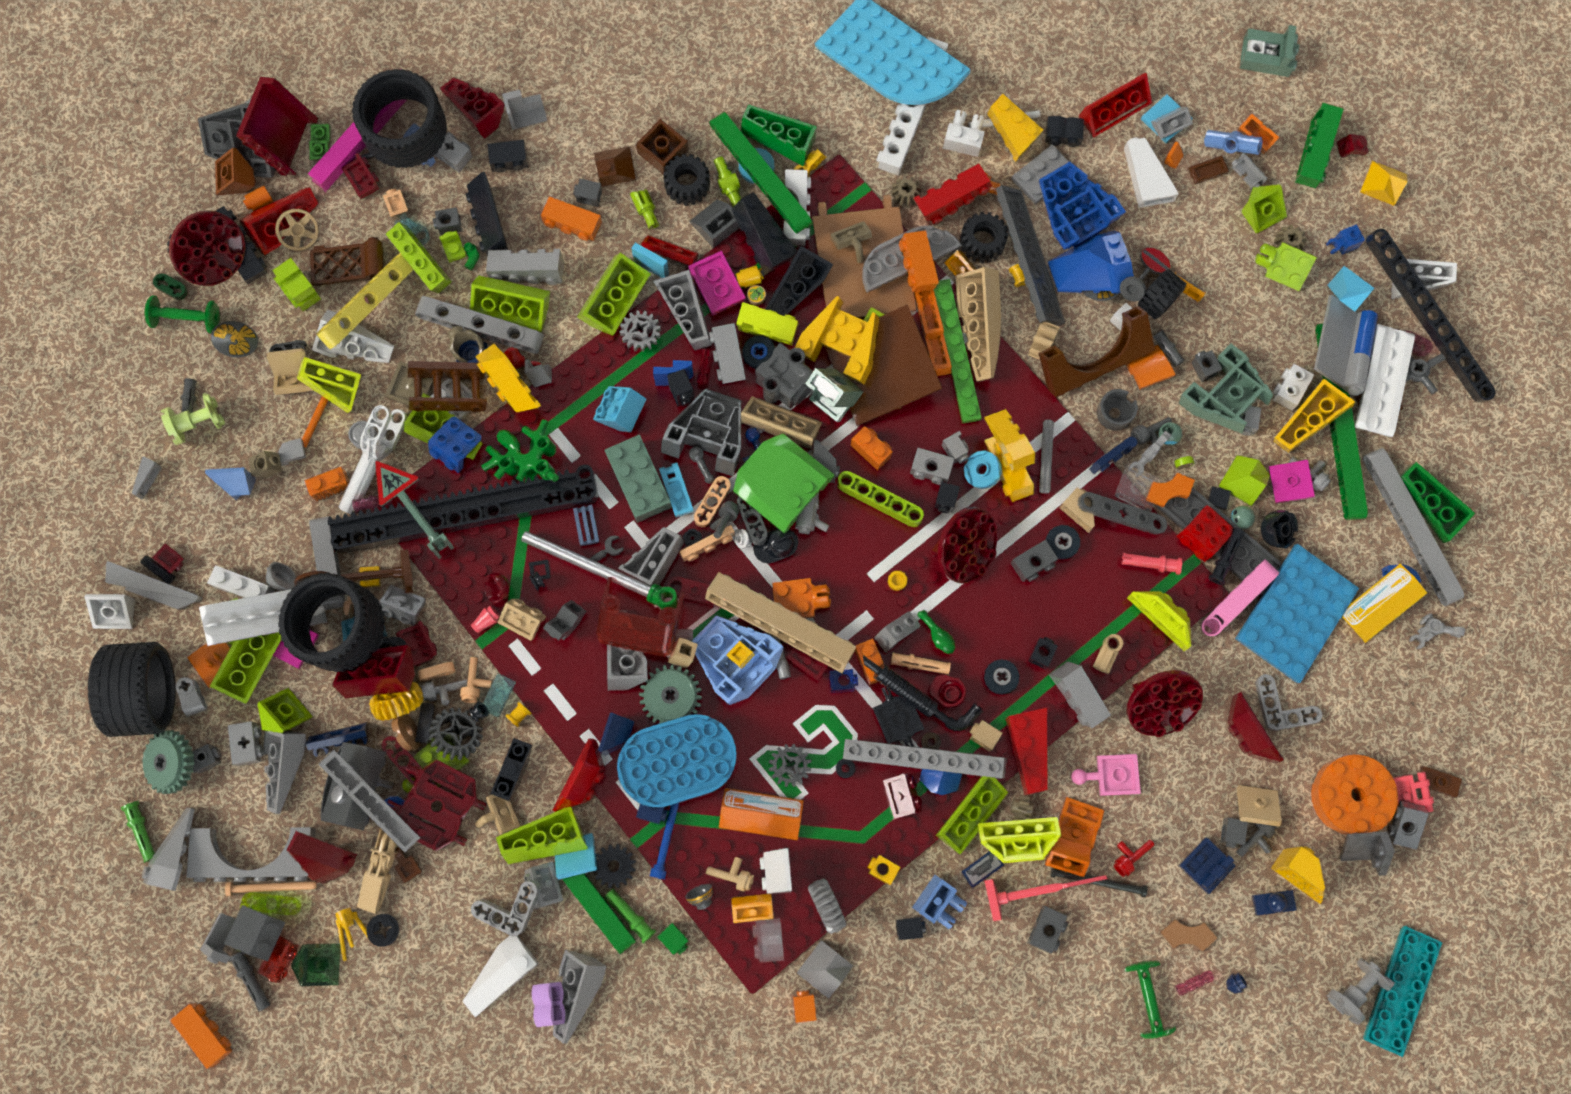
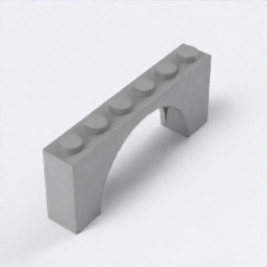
[187,827,316,882]

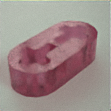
[1405,330,1433,357]

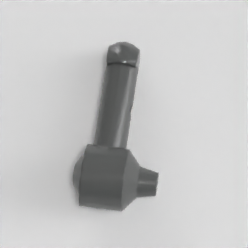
[689,447,714,484]

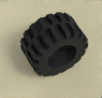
[663,154,710,206]
[960,212,1008,263]
[1138,269,1186,319]

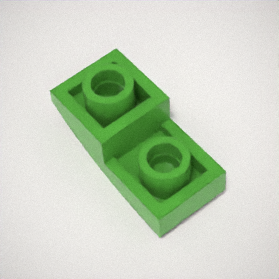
[309,124,331,160]

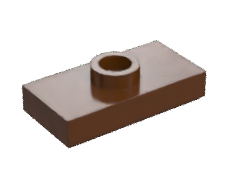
[1420,766,1462,798]

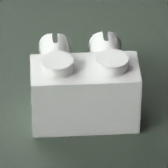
[943,110,985,157]

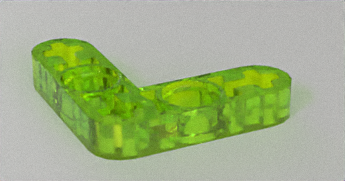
[236,892,301,952]

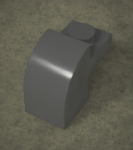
[543,600,587,640]

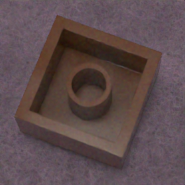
[636,118,689,174]

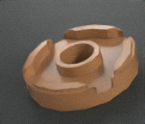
[392,714,421,751]

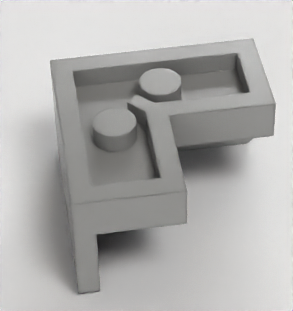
[502,89,547,130]

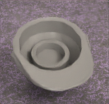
[266,562,296,591]

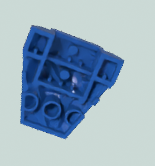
[1039,162,1126,250]

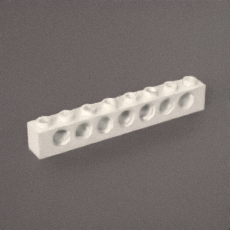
[877,37,948,176]

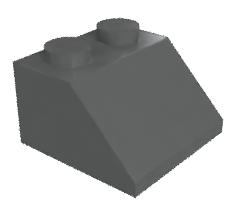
[224,905,286,961]

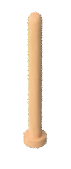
[225,881,317,896]

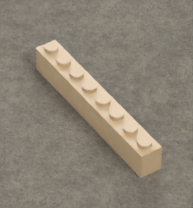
[705,572,856,673]

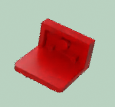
[1176,505,1233,562]

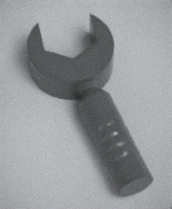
[589,536,624,562]

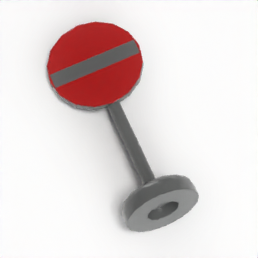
[1120,247,1171,302]

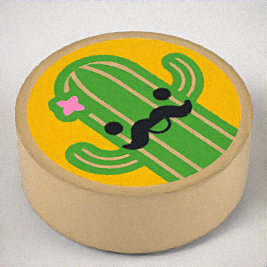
[747,285,766,305]

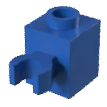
[1326,224,1365,255]

